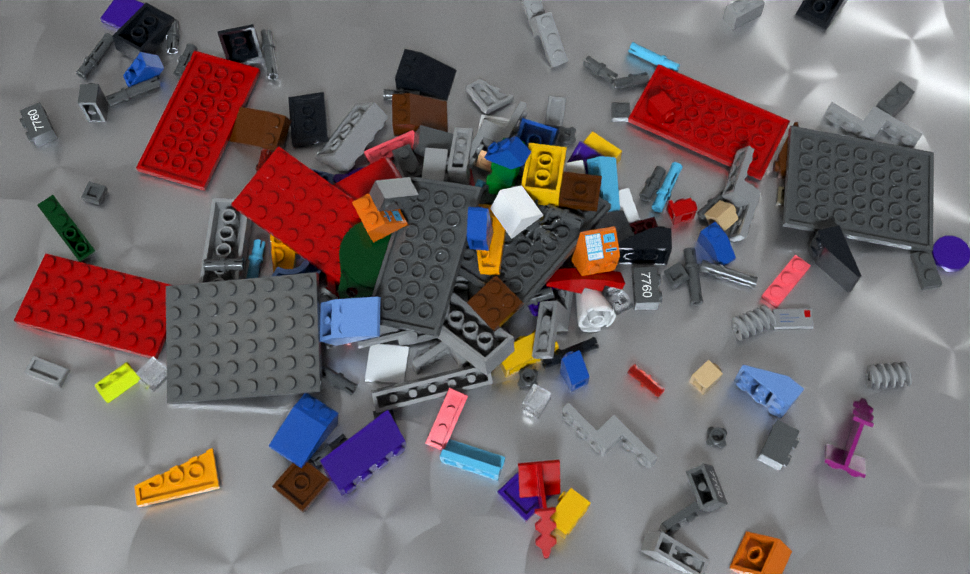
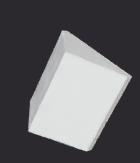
[490,185,543,239]

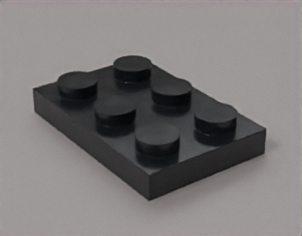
[288,92,329,147]

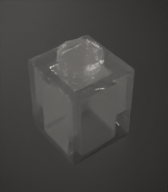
[136,357,167,392]
[522,384,551,419]

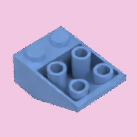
[320,297,381,346]
[734,365,804,418]

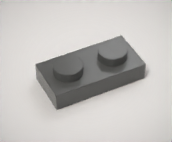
[910,251,942,290]
[659,501,700,534]

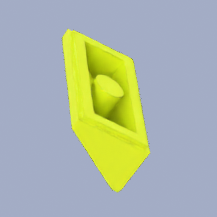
[94,362,140,403]

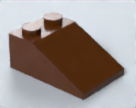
[392,93,448,136]
[230,107,291,153]

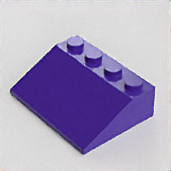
[320,410,406,496]

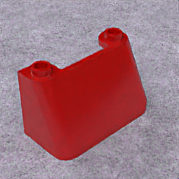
[333,157,402,200]

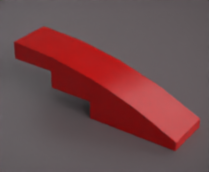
[546,268,625,294]

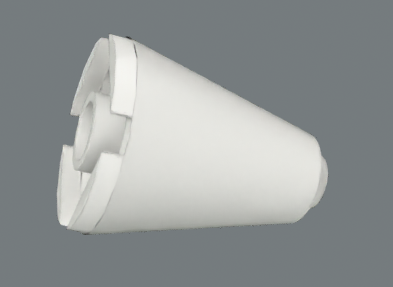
[575,288,616,333]

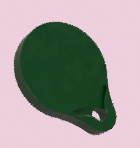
[338,222,392,299]

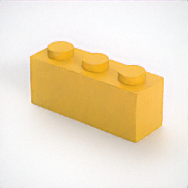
[500,329,559,377]

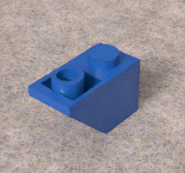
[123,52,164,87]
[484,136,531,169]
[467,207,493,251]
[560,350,590,392]

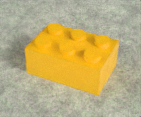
[521,143,567,207]

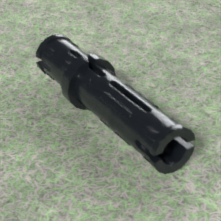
[540,337,599,370]

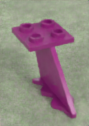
[824,398,874,478]

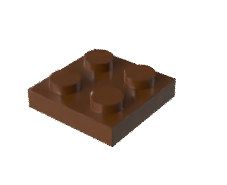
[559,172,602,212]
[467,276,524,332]
[272,462,331,513]

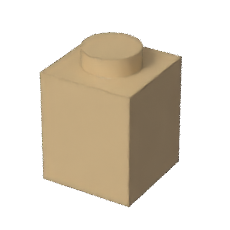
[705,200,739,232]
[689,360,723,395]

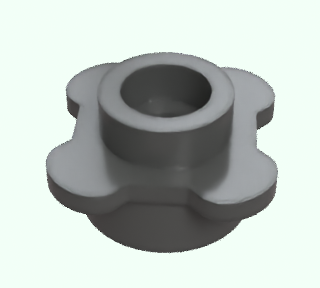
[558,126,576,144]
[518,369,538,388]
[706,427,727,448]

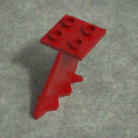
[518,460,561,558]

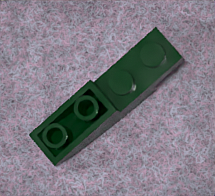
[37,195,96,262]

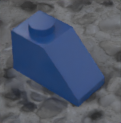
[697,222,736,267]

